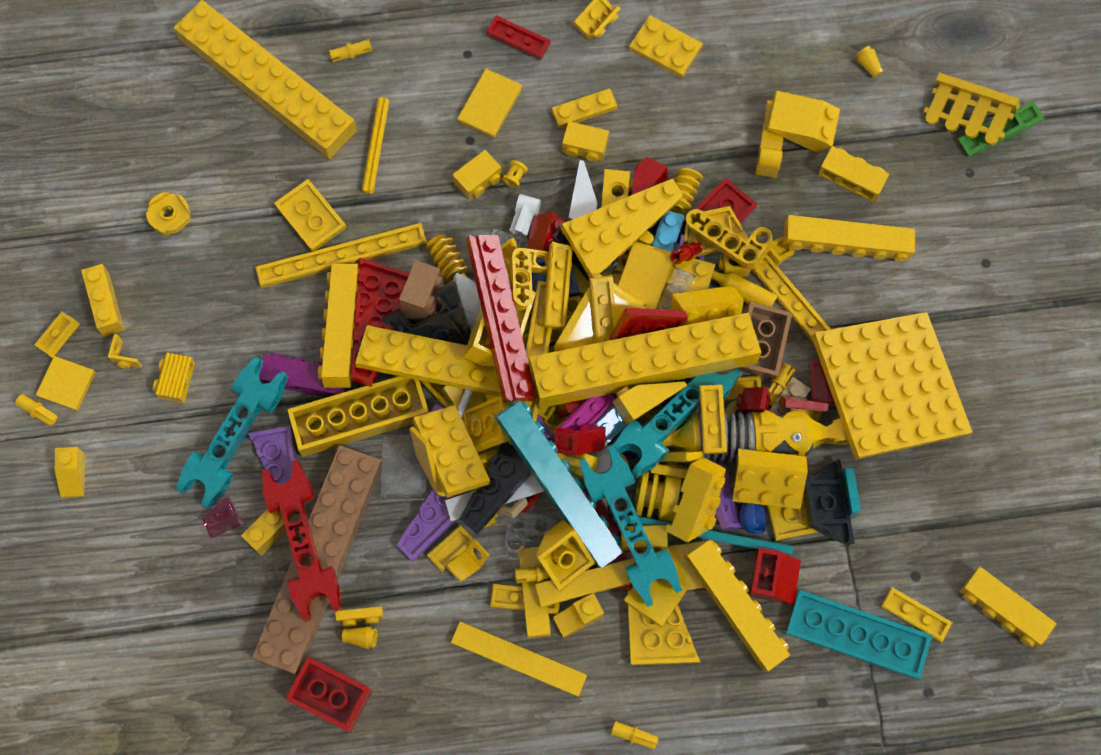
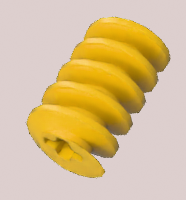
[670,168,703,215]
[426,234,468,282]

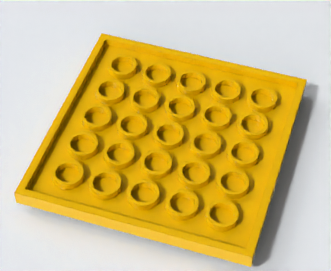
[811,312,973,460]

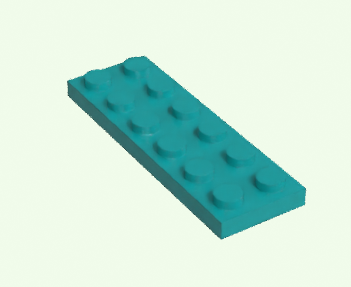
[785,590,932,680]

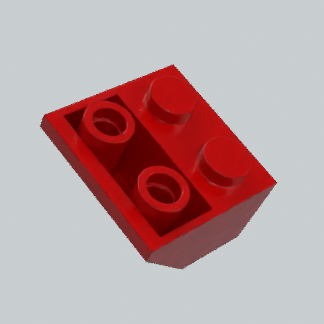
[526,212,573,265]
[749,547,801,606]

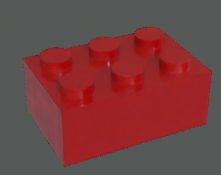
[285,657,373,734]

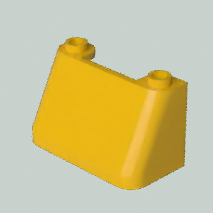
[553,274,646,352]

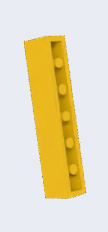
[783,215,915,262]
[318,264,359,388]
[684,540,790,671]

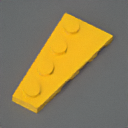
[626,242,715,293]

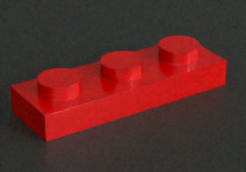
[486,15,551,60]

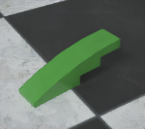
[958,101,1044,157]

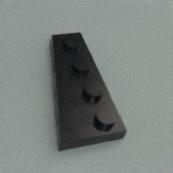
[459,441,532,535]

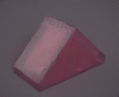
[202,497,244,538]

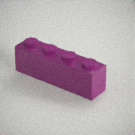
[259,353,349,397]

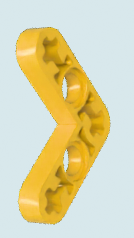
[509,248,572,311]

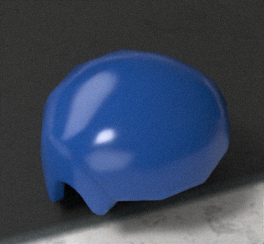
[739,503,766,534]

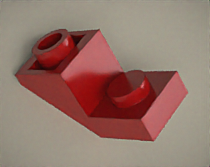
[554,424,606,455]

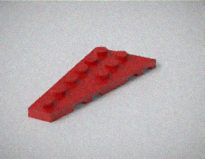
[350,258,410,387]

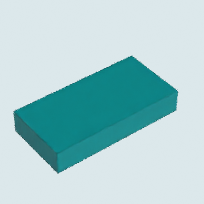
[843,468,861,517]

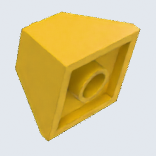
[536,520,596,590]

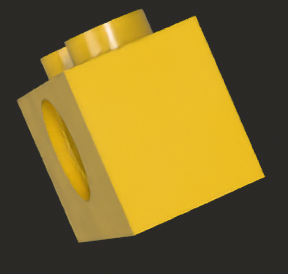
[601,169,634,208]

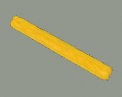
[362,97,389,194]

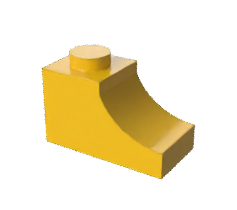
[553,593,605,639]

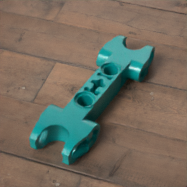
[176,356,289,509]
[614,368,742,479]
[579,444,682,607]

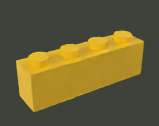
[959,567,1057,648]

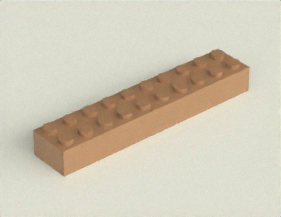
[252,445,384,676]

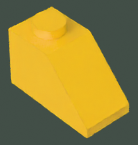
[54,447,85,498]

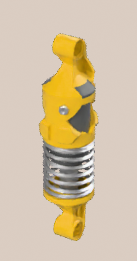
[657,409,849,463]

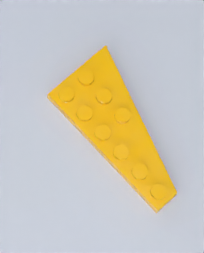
[627,550,700,666]

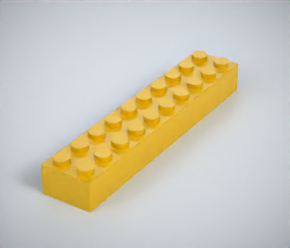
[173,0,357,160]
[529,313,761,409]

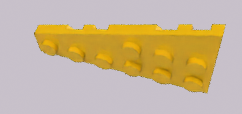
[561,178,683,278]

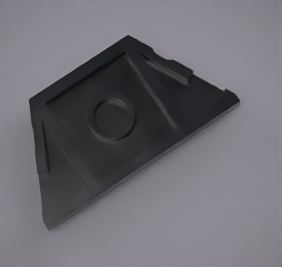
[803,459,855,546]

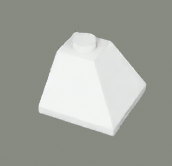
[440,273,481,332]

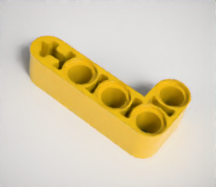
[755,100,783,178]
[686,209,773,269]

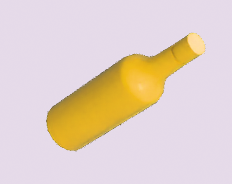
[711,270,778,307]

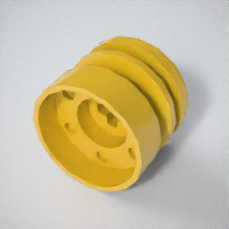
[634,471,682,523]

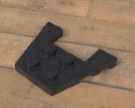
[382,281,471,345]

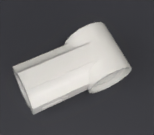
[509,194,541,239]

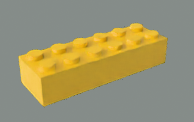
[287,376,429,457]

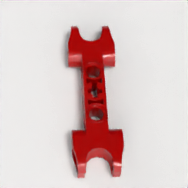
[262,459,342,622]

